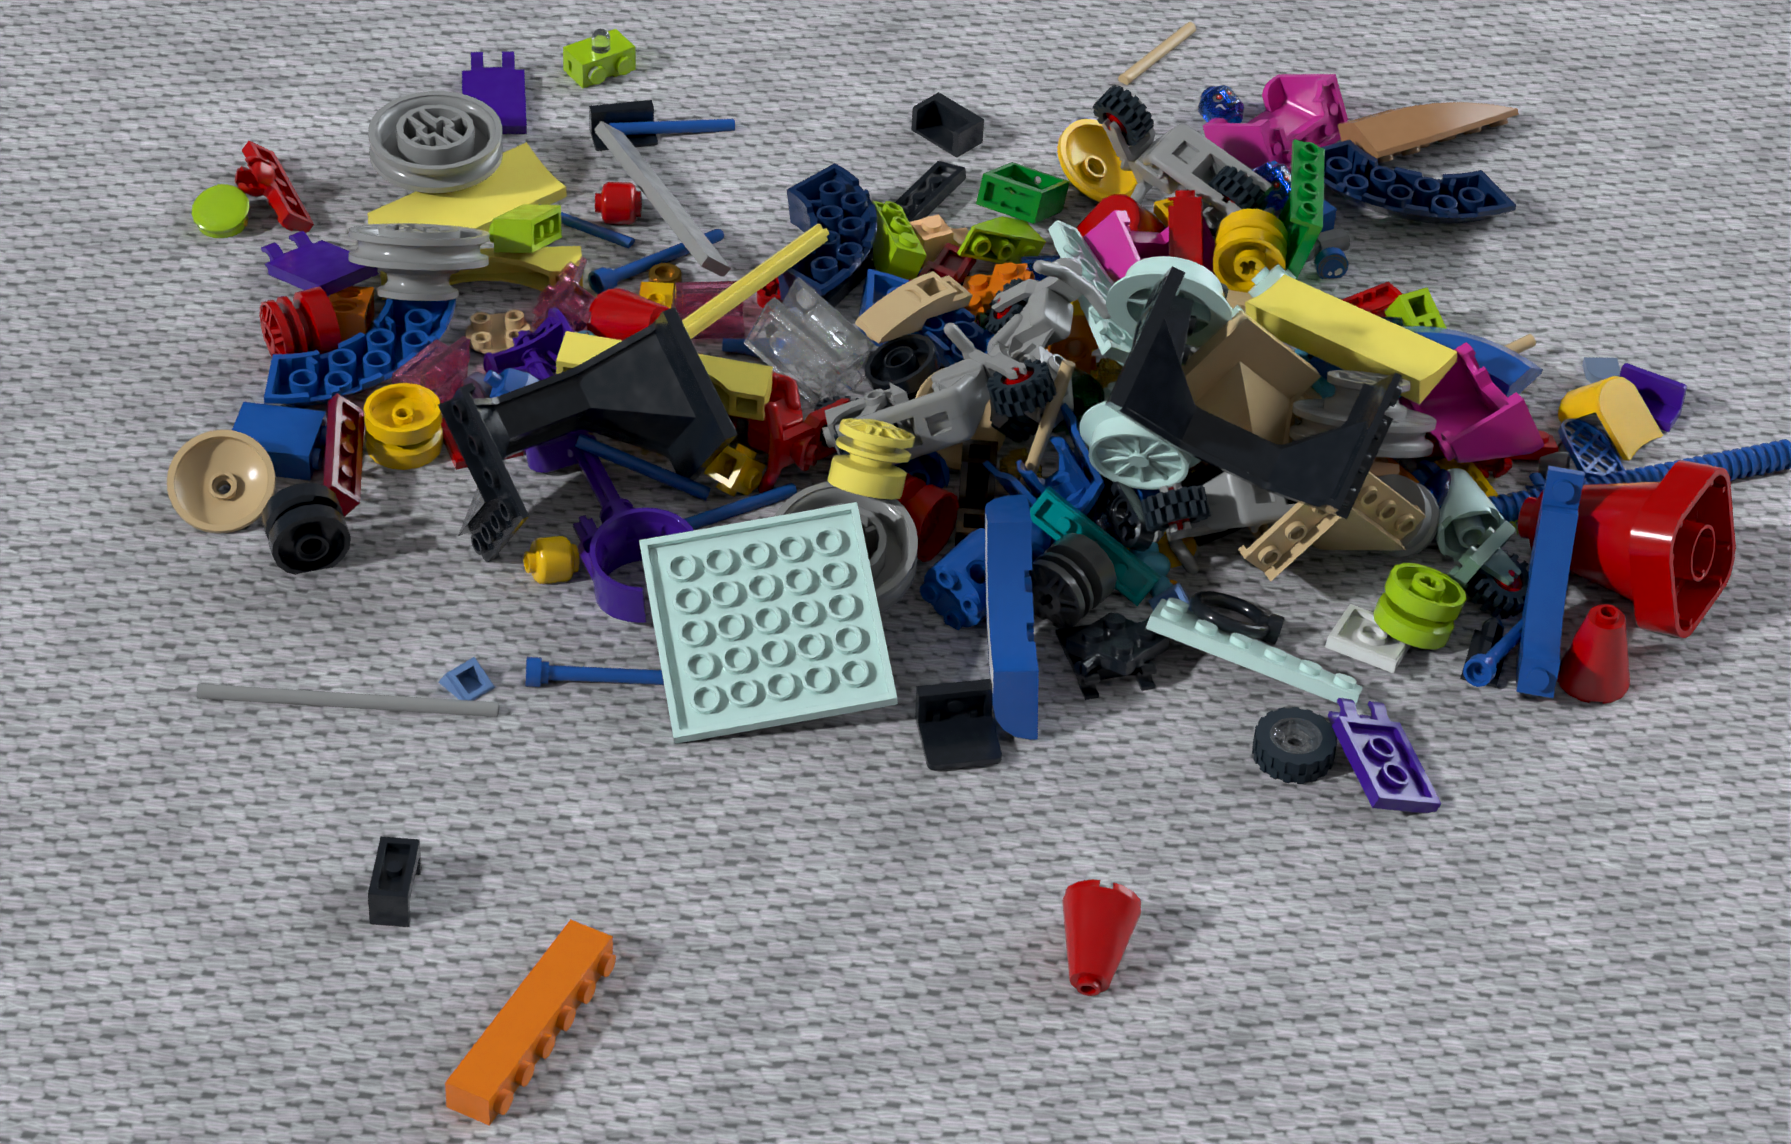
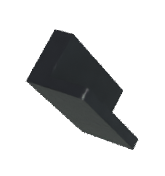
[589,100,658,151]

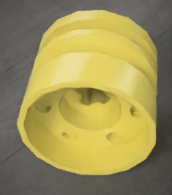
[827,418,915,500]

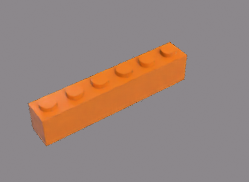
[445,919,616,1126]

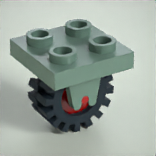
[1447,521,1529,619]

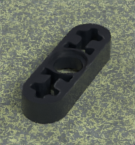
[1098,477,1155,552]

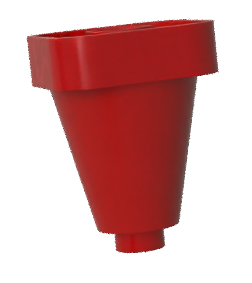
[1518,460,1736,638]

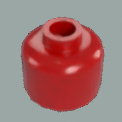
[595,182,642,225]

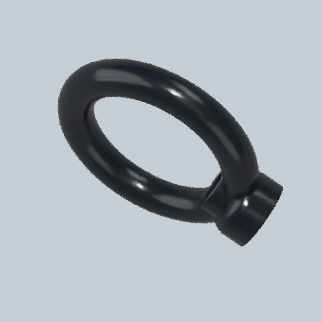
[1190,591,1285,645]

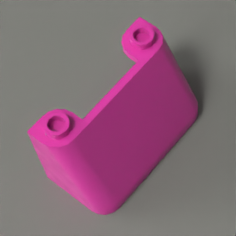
[1203,74,1348,173]
[1083,210,1216,282]
[1398,342,1544,464]

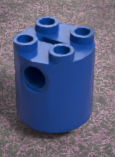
[920,528,986,630]

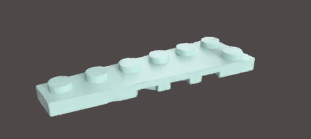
[1146,598,1363,704]

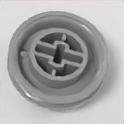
[368,91,503,194]
[348,223,489,301]
[1289,370,1436,458]
[775,481,918,614]

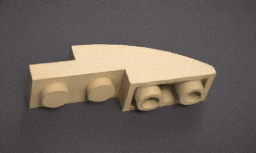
[855,271,973,344]

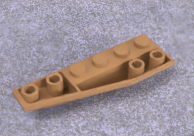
[1338,102,1519,163]

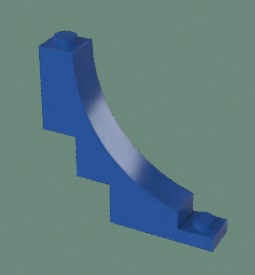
[1516,466,1585,698]

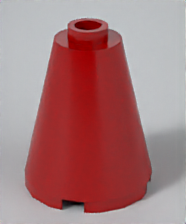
[587,288,670,341]
[1558,604,1630,704]
[1062,879,1141,996]

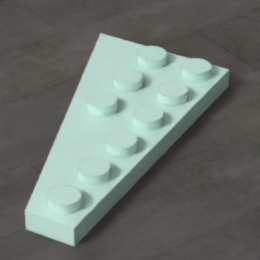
[1048,220,1134,366]

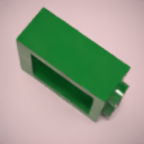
[976,162,1070,224]

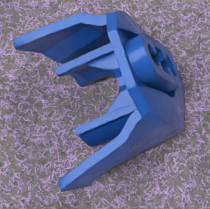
[982,403,1105,515]

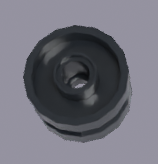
[865,334,946,400]
[262,483,351,574]

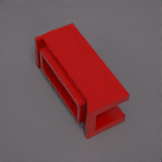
[1168,190,1203,266]

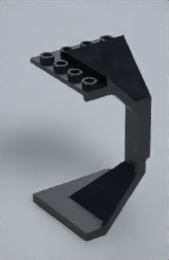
[1105,266,1403,519]
[438,307,738,562]

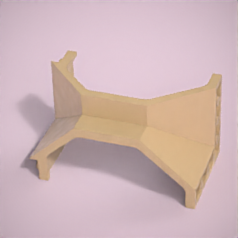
[1182,310,1426,582]

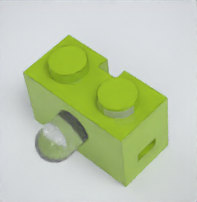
[563,28,636,88]

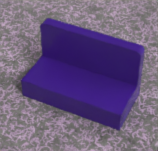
[1619,363,1687,432]

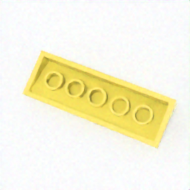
[367,142,567,232]
[1245,274,1457,404]

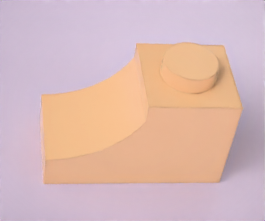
[910,214,969,268]

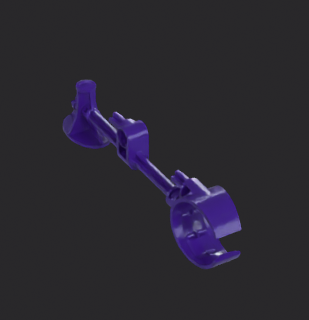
[483,307,694,623]

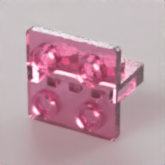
[531,257,595,333]
[673,281,745,339]
[392,336,470,403]

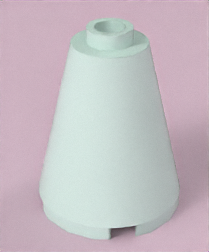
[1436,468,1505,562]

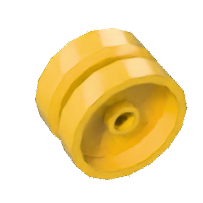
[1213,209,1288,293]
[363,383,443,470]

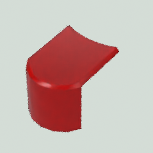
[1076,194,1166,237]

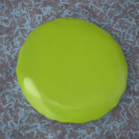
[191,184,250,238]

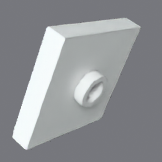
[1325,604,1411,673]

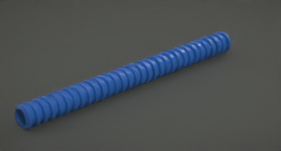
[1488,439,1791,523]

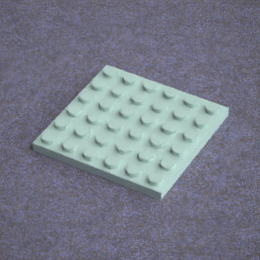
[639,502,898,744]

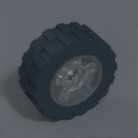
[1252,707,1338,784]

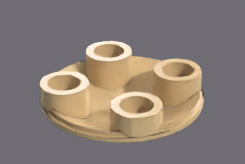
[465,310,532,354]

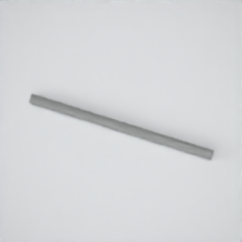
[197,684,499,717]

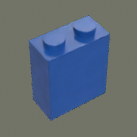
[232,402,327,481]

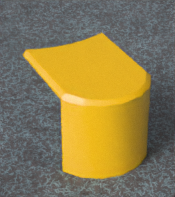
[1558,376,1663,461]

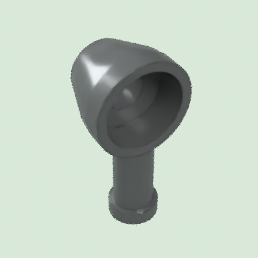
[1538,440,1575,480]

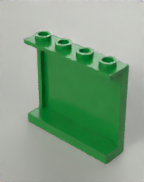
[1278,139,1325,280]

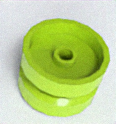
[1373,563,1466,649]

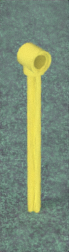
[682,224,829,339]

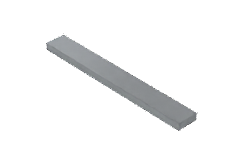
[594,121,731,277]

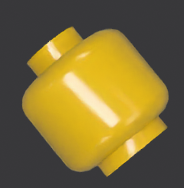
[523,536,580,584]

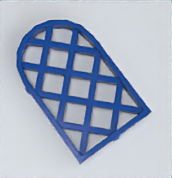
[1558,419,1626,478]

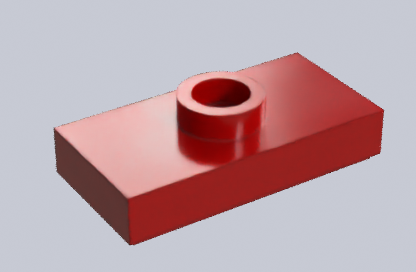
[1341,281,1403,318]

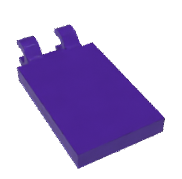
[462,51,527,134]
[261,231,379,296]
[1328,698,1442,813]

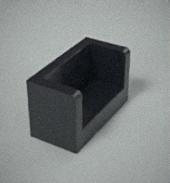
[911,92,984,158]
[368,836,422,927]

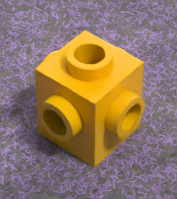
[704,443,766,497]

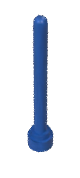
[588,229,724,294]
[1463,619,1522,687]
[525,657,664,687]

